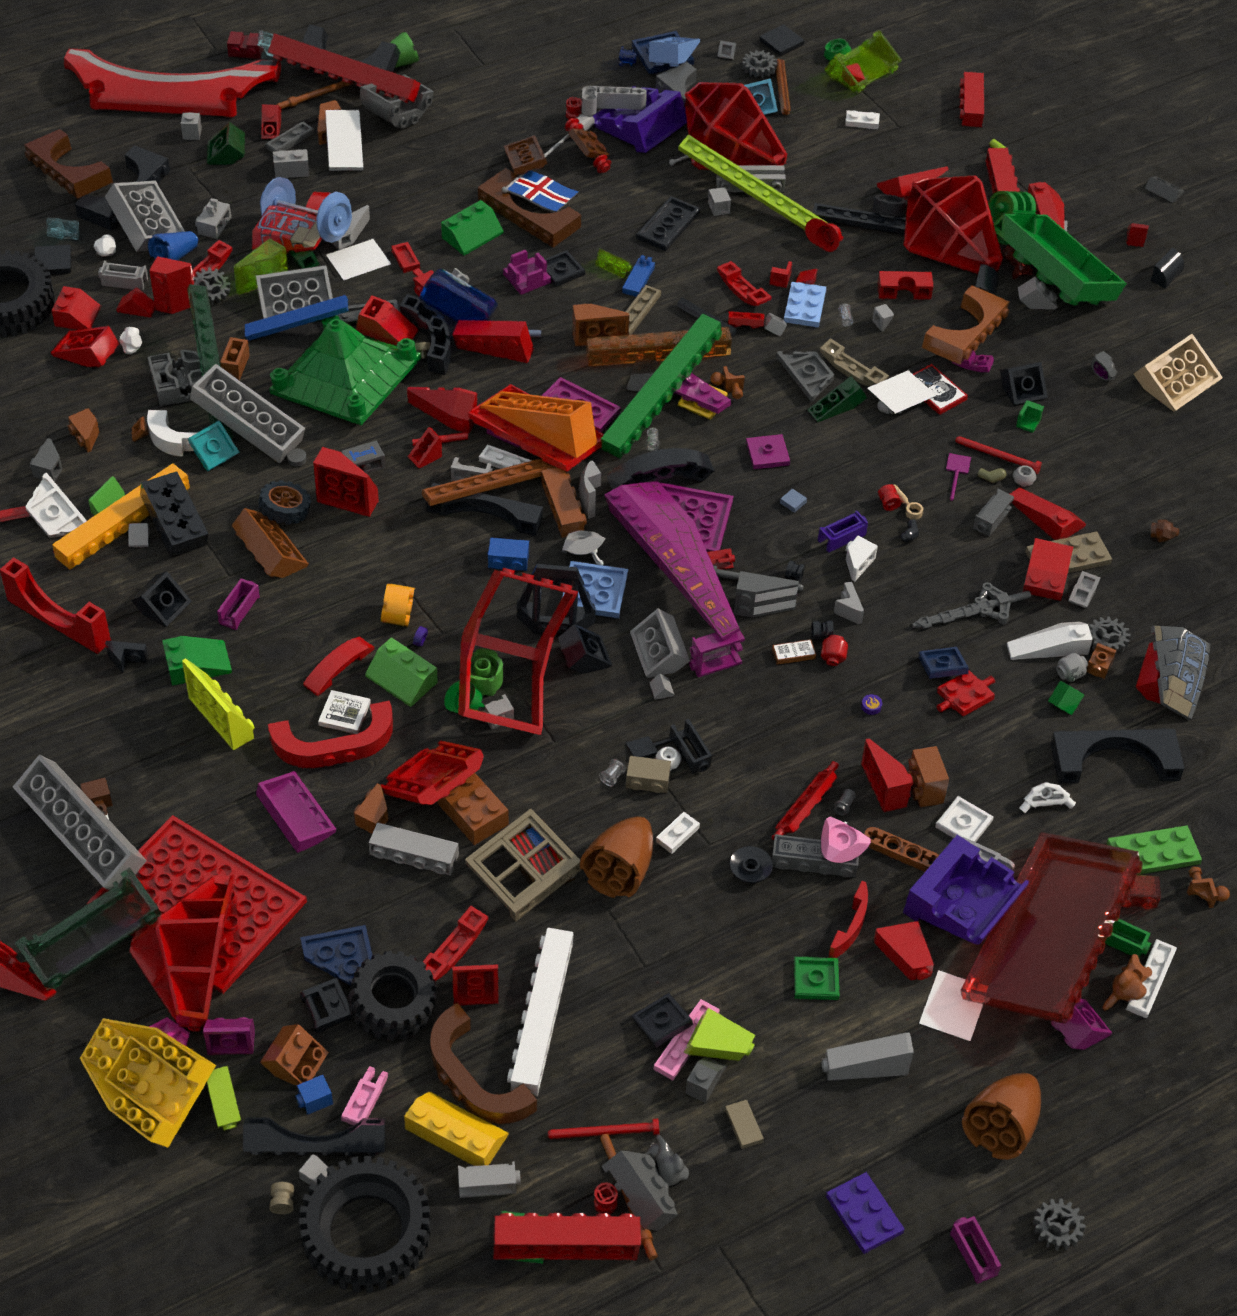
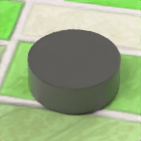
[287,448,307,467]

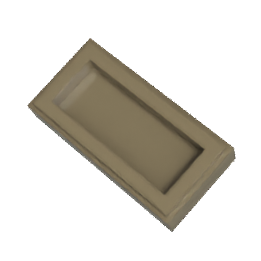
[725,1100,764,1149]

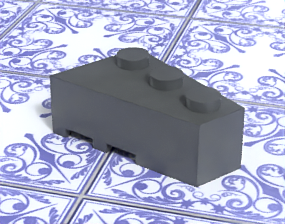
[602,1150,678,1231]

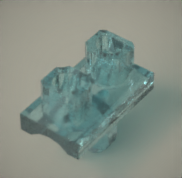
[46,218,79,240]

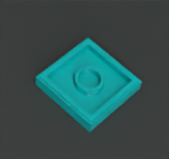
[187,421,239,472]

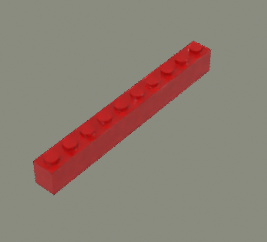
[268,33,421,103]

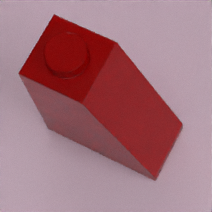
[874,921,934,980]

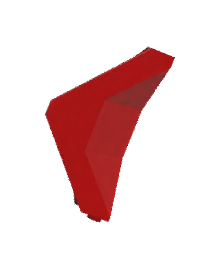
[684,82,787,170]
[904,175,1003,274]
[130,875,234,1032]

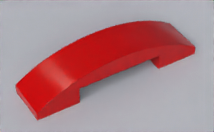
[192,240,233,277]
[717,261,772,306]
[303,637,374,696]
[828,881,868,958]
[423,906,488,981]

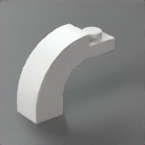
[147,410,196,456]

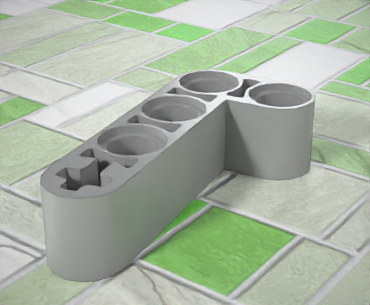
[582,86,647,115]

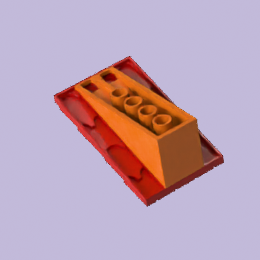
[468,384,604,472]

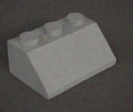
[630,609,690,678]

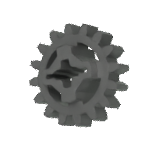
[742,50,777,78]
[193,267,231,305]
[1089,617,1131,655]
[1033,1199,1086,1251]

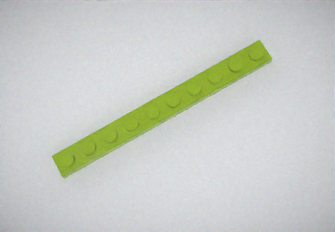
[678,135,826,230]

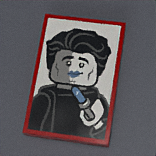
[913,364,968,415]

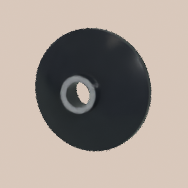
[730,846,773,883]

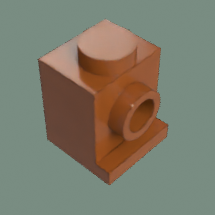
[1086,643,1116,679]

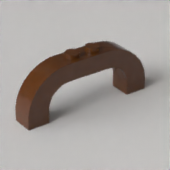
[430,1003,537,1124]

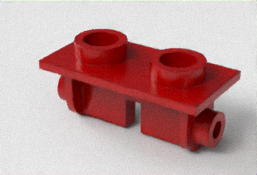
[707,548,735,569]

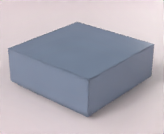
[780,489,807,513]

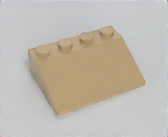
[1134,334,1223,412]

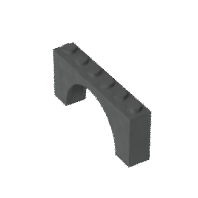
[655,61,697,107]

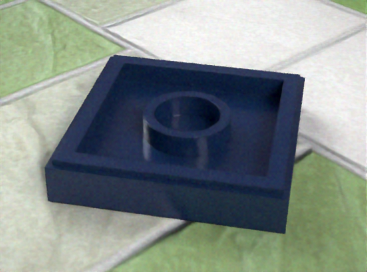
[918,647,969,679]

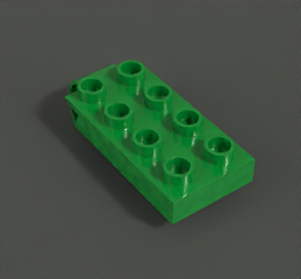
[988,191,1127,305]

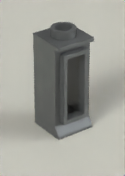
[973,489,1014,537]

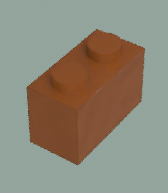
[220,337,249,381]

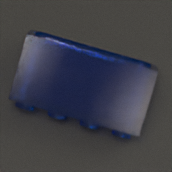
[419,269,498,322]

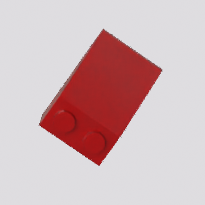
[51,326,120,367]
[1022,538,1073,601]
[861,739,913,813]
[452,964,499,1005]

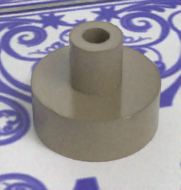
[415,342,431,359]

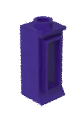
[818,510,868,553]

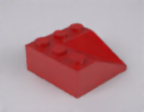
[313,447,379,517]

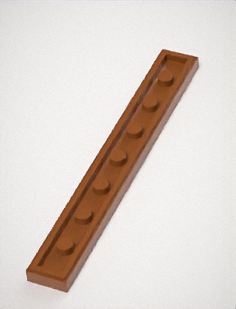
[422,458,556,506]

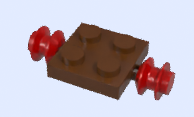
[565,118,611,173]

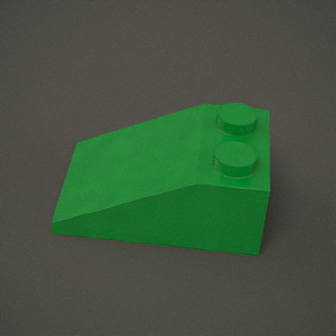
[162,636,232,686]

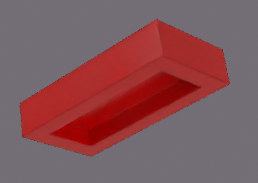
[391,242,420,273]

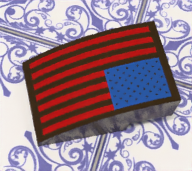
[510,819,576,886]

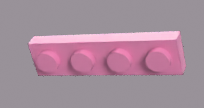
[654,999,720,1080]

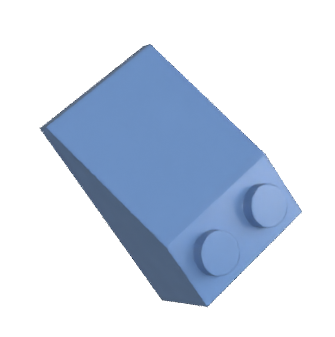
[649,37,700,67]

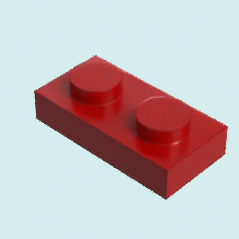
[728,311,764,328]

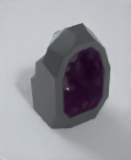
[1091,351,1117,381]

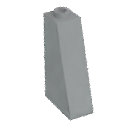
[821,1033,914,1081]

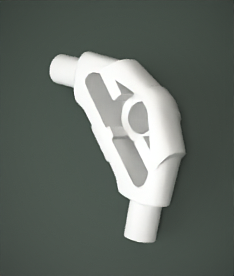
[1019,782,1076,813]

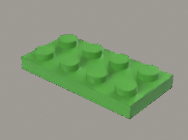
[1107,825,1202,877]

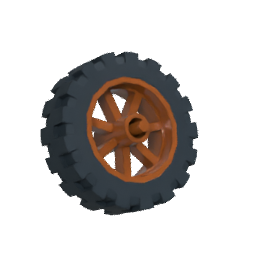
[258,480,311,524]

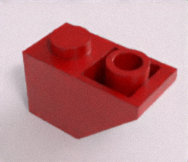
[261,104,281,139]

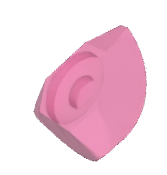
[821,817,871,863]

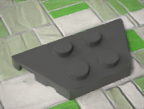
[776,351,834,402]

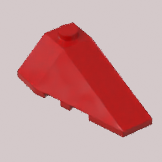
[876,166,948,200]
[407,387,477,433]
[1010,488,1086,540]
[0,941,56,1001]

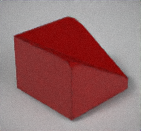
[843,63,865,85]

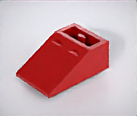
[356,296,419,346]

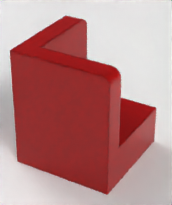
[769,261,792,288]

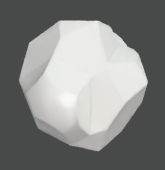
[94,235,116,257]
[119,327,142,355]

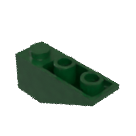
[807,376,867,422]

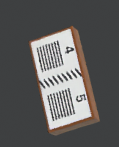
[772,639,816,665]

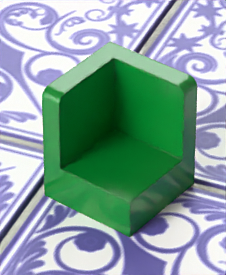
[1016,400,1044,433]
[1048,680,1084,715]

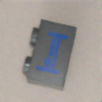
[341,440,386,474]

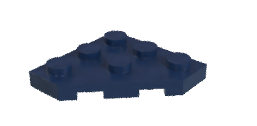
[300,925,372,986]

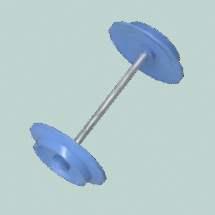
[260,177,352,243]

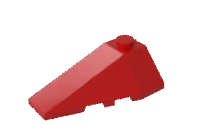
[1028,182,1064,229]

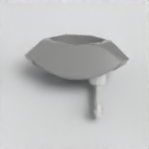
[562,530,605,565]

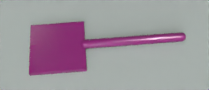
[946,453,971,501]

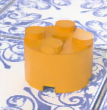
[381,583,415,627]

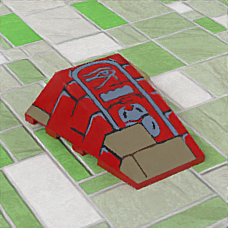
[252,205,322,258]

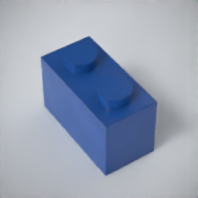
[488,538,529,571]

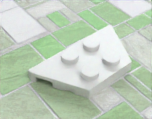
[26,473,87,538]

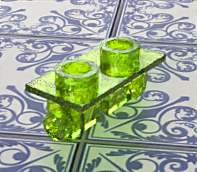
[595,248,632,278]

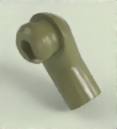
[977,468,1006,483]

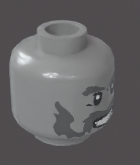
[1056,653,1088,682]

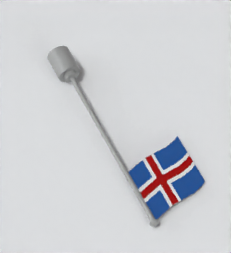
[502,113,595,213]

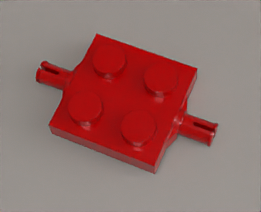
[937,671,995,717]

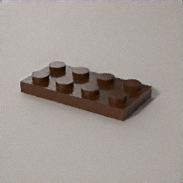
[504,135,547,175]

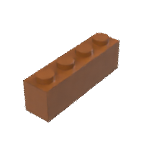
[541,467,587,538]

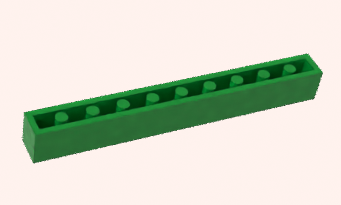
[601,313,722,459]

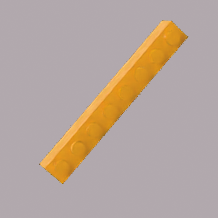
[52,463,190,569]

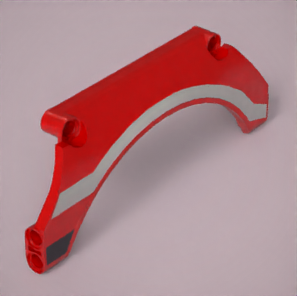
[64,48,281,117]

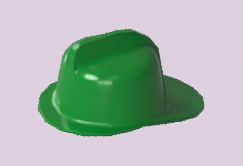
[444,681,485,713]

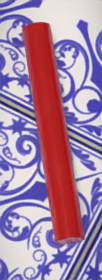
[412,432,468,447]

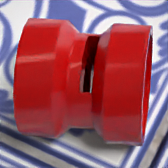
[566,97,582,119]
[878,484,902,511]
[594,1183,618,1214]

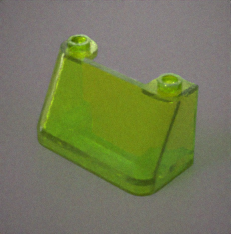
[824,30,902,93]

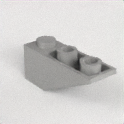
[330,205,370,250]

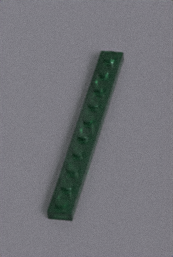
[187,284,233,440]

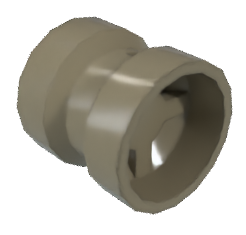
[270,1182,294,1214]

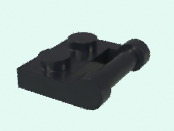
[299,978,353,1033]

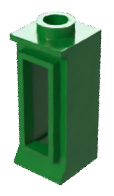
[1090,911,1151,959]

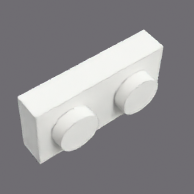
[845,111,880,129]
[656,812,700,854]

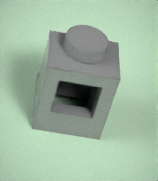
[482,694,514,729]

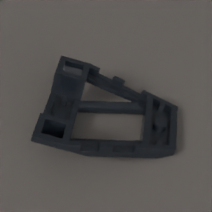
[517,564,596,636]

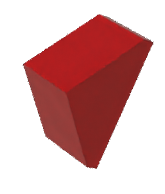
[1126,223,1149,247]
[116,287,155,317]
[408,427,442,468]

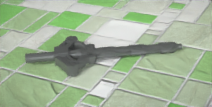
[912,582,1031,629]

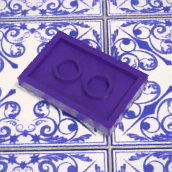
[826,1172,905,1254]

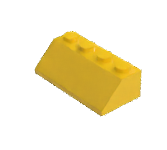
[404,1092,509,1166]

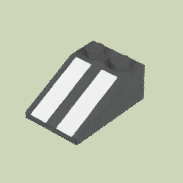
[734,571,799,617]

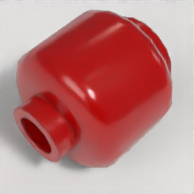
[821,635,848,666]

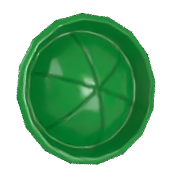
[824,39,851,60]

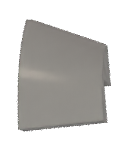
[578,461,601,519]

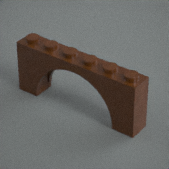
[24,129,113,199]
[478,168,581,248]

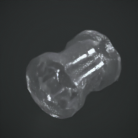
[599,759,626,787]

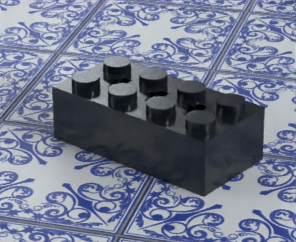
[140,471,208,557]

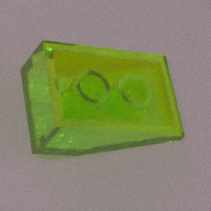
[234,239,288,294]

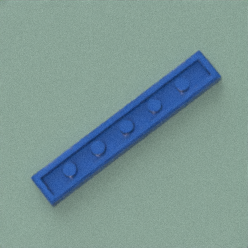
[245,295,348,341]

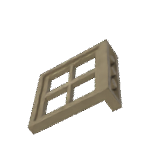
[465,809,581,922]

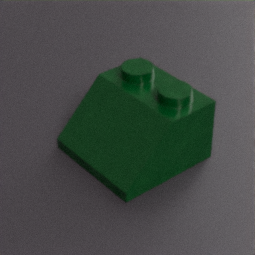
[207,122,245,165]

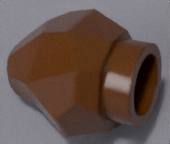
[1151,519,1180,542]

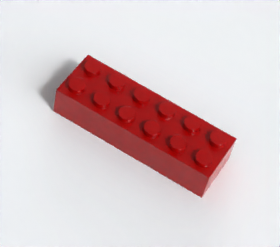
[493,1213,641,1260]

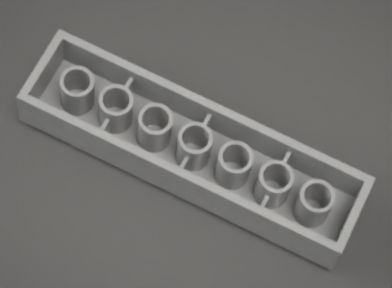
[13,754,147,894]

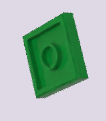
[794,957,840,1000]

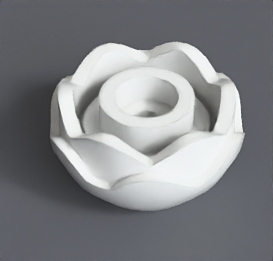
[655,747,681,770]

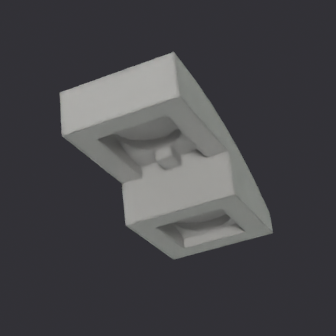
[1068,571,1100,608]

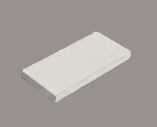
[325,110,363,171]

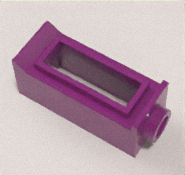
[217,578,260,630]
[950,1216,1001,1284]

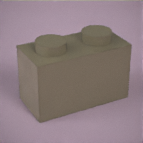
[626,756,671,793]

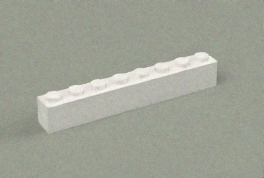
[507,928,573,1097]

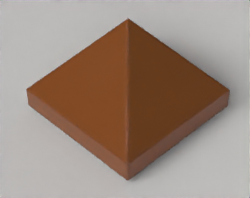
[132,416,149,442]

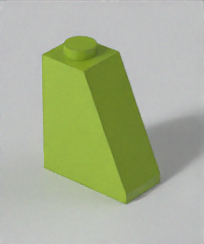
[684,1008,755,1061]
[206,1066,241,1131]

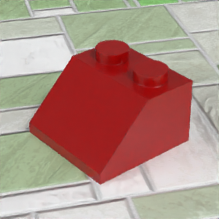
[52,286,101,330]

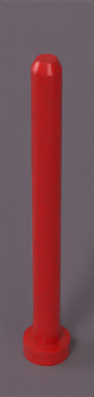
[955,436,1042,474]
[548,1118,659,1139]

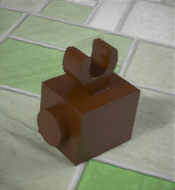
[80,778,113,815]

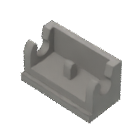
[451,457,493,481]

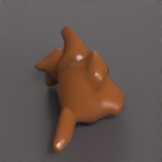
[1102,954,1152,1011]

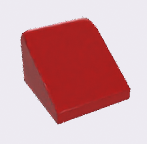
[796,269,817,285]

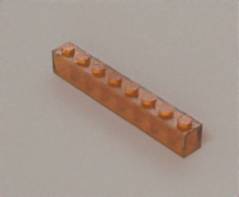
[586,327,732,366]

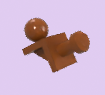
[710,366,745,399]
[1187,867,1230,908]

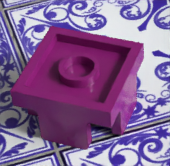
[503,250,551,295]

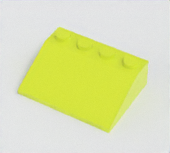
[182,658,255,750]

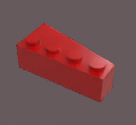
[452,320,534,363]

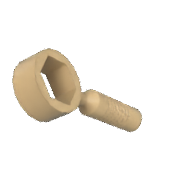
[894,485,923,520]

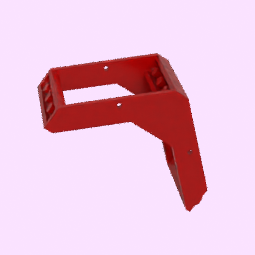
[458,568,578,735]

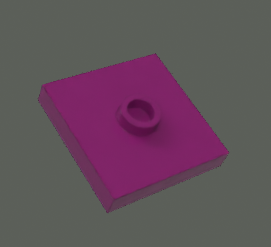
[746,434,790,469]

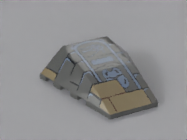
[1151,626,1210,720]

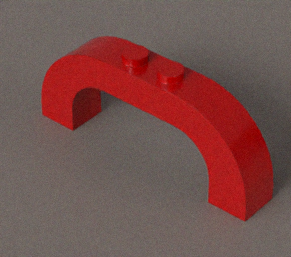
[268,701,393,768]

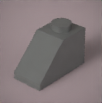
[685,1057,726,1103]

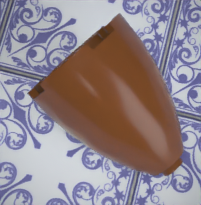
[580,816,653,898]
[962,1073,1041,1159]

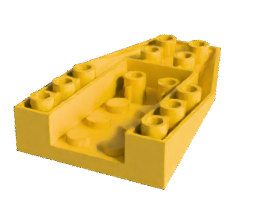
[80,1018,216,1147]

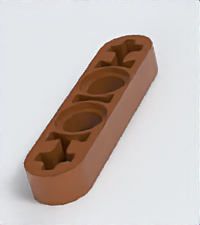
[864,827,939,872]

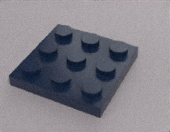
[632,31,694,74]

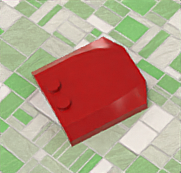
[381,741,484,805]

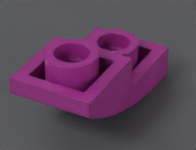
[952,351,994,373]

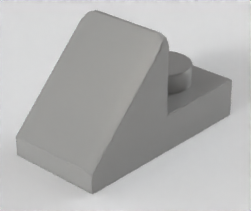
[834,582,864,624]

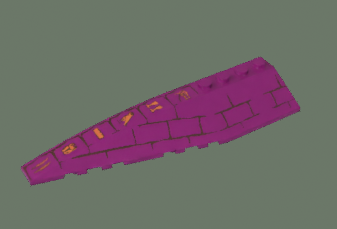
[605,481,740,640]

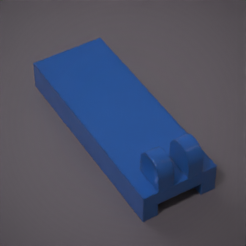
[622,255,655,297]

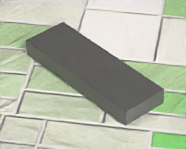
[265,122,314,153]

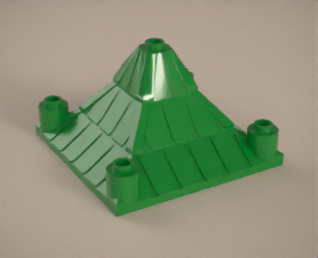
[269,315,421,425]

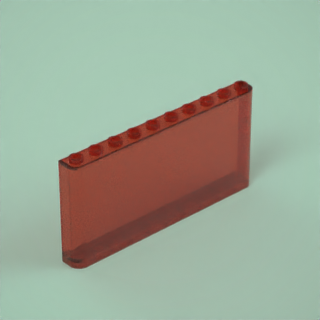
[960,832,1143,1024]

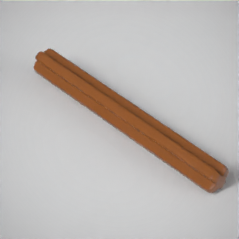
[776,59,791,115]

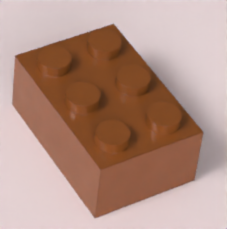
[438,773,509,845]

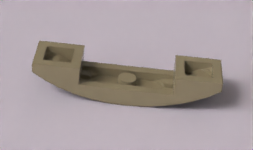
[820,338,889,387]

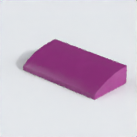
[256,771,336,853]

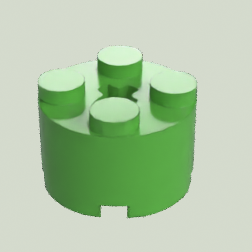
[470,648,503,696]

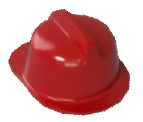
[805,218,844,252]

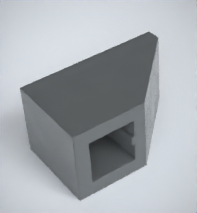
[30,438,62,482]

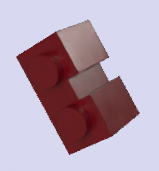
[227,31,264,59]

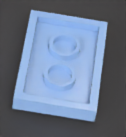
[784,282,826,328]

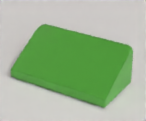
[89,476,125,515]

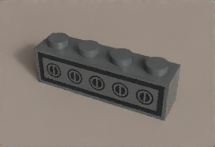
[772,834,859,878]

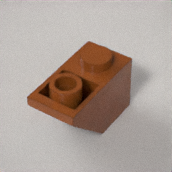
[68,408,99,452]
[354,783,388,834]

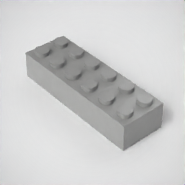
[190,364,305,464]

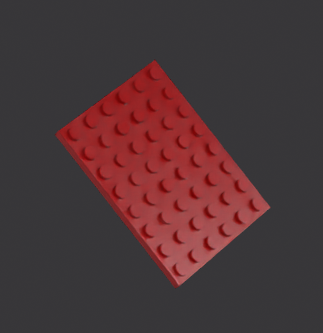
[87,815,307,994]

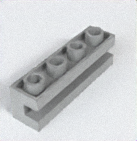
[716,165,786,192]
[369,822,459,875]

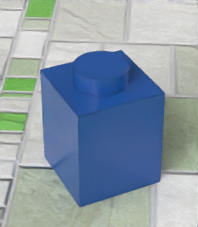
[295,1075,333,1115]

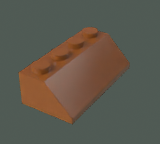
[231,508,309,578]

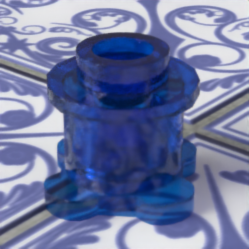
[619,46,637,66]

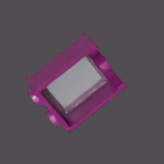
[689,631,745,678]

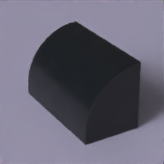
[1151,248,1184,289]
[975,264,999,295]

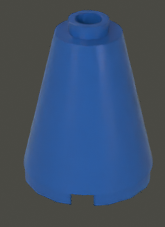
[148,231,198,261]

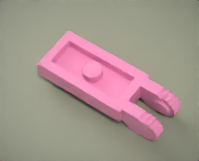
[341,1066,388,1125]

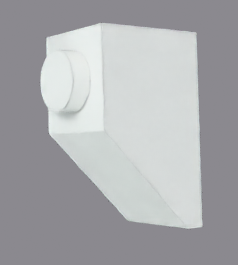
[846,536,878,582]

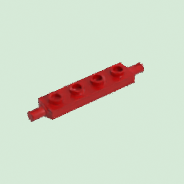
[772,761,839,840]

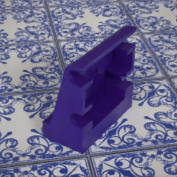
[592,86,687,153]
[903,834,1029,945]

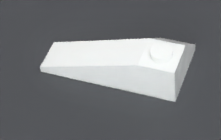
[1007,622,1092,660]

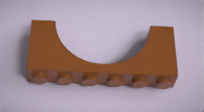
[922,285,1009,365]

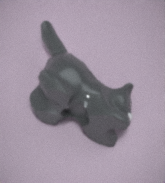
[645,1134,689,1193]

